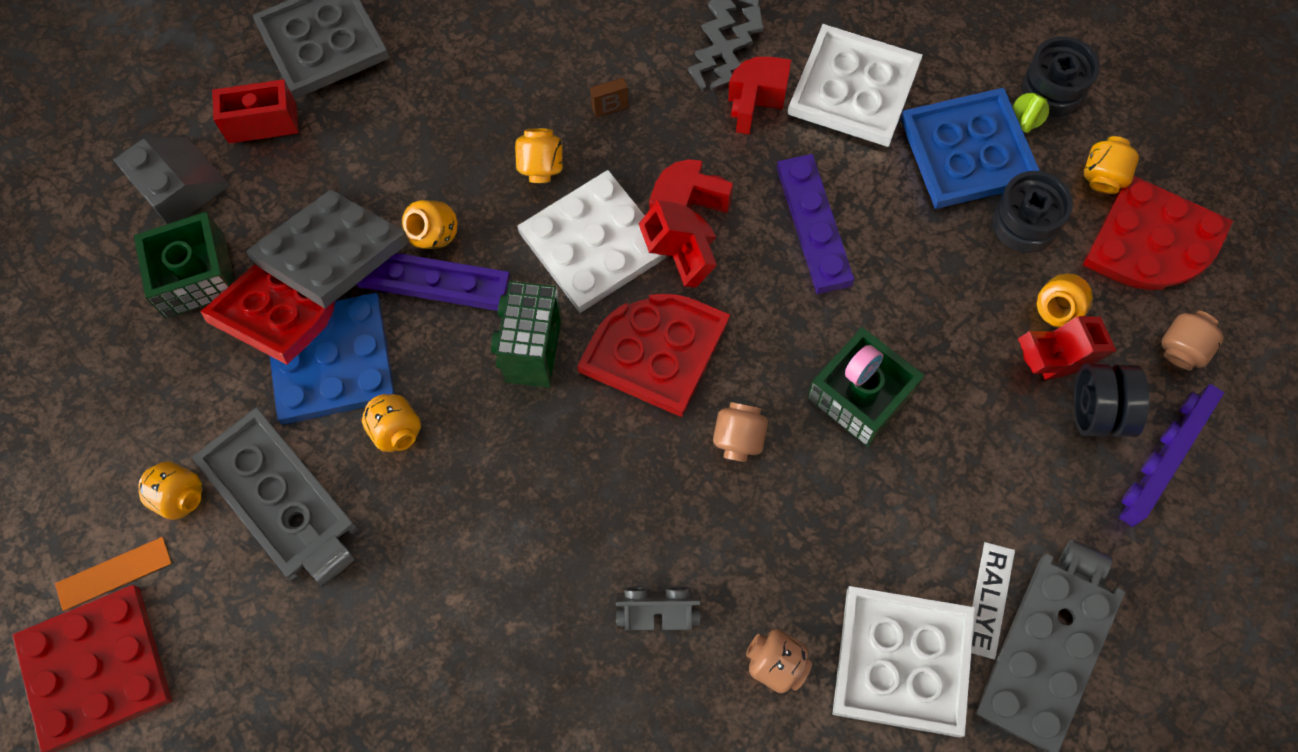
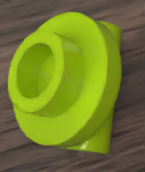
[1012,93,1049,133]

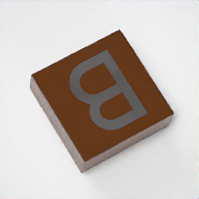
[590,77,629,118]

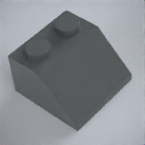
[113,137,230,224]

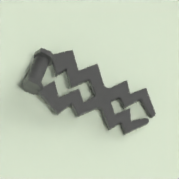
[688,0,763,91]

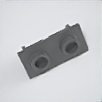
[616,586,700,630]

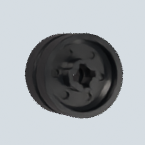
[1022,36,1100,117]
[992,171,1073,253]
[1073,363,1149,437]

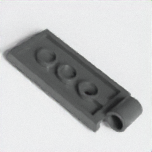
[191,407,358,587]
[973,539,1126,752]

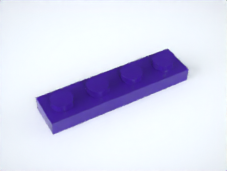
[777,154,854,294]
[357,253,511,311]
[1119,384,1225,527]

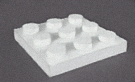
[788,24,923,147]
[517,170,669,313]
[832,586,975,738]

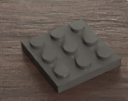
[252,0,389,99]
[246,190,409,308]

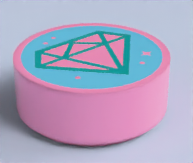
[845,345,883,386]

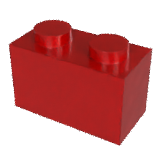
[212,79,299,144]

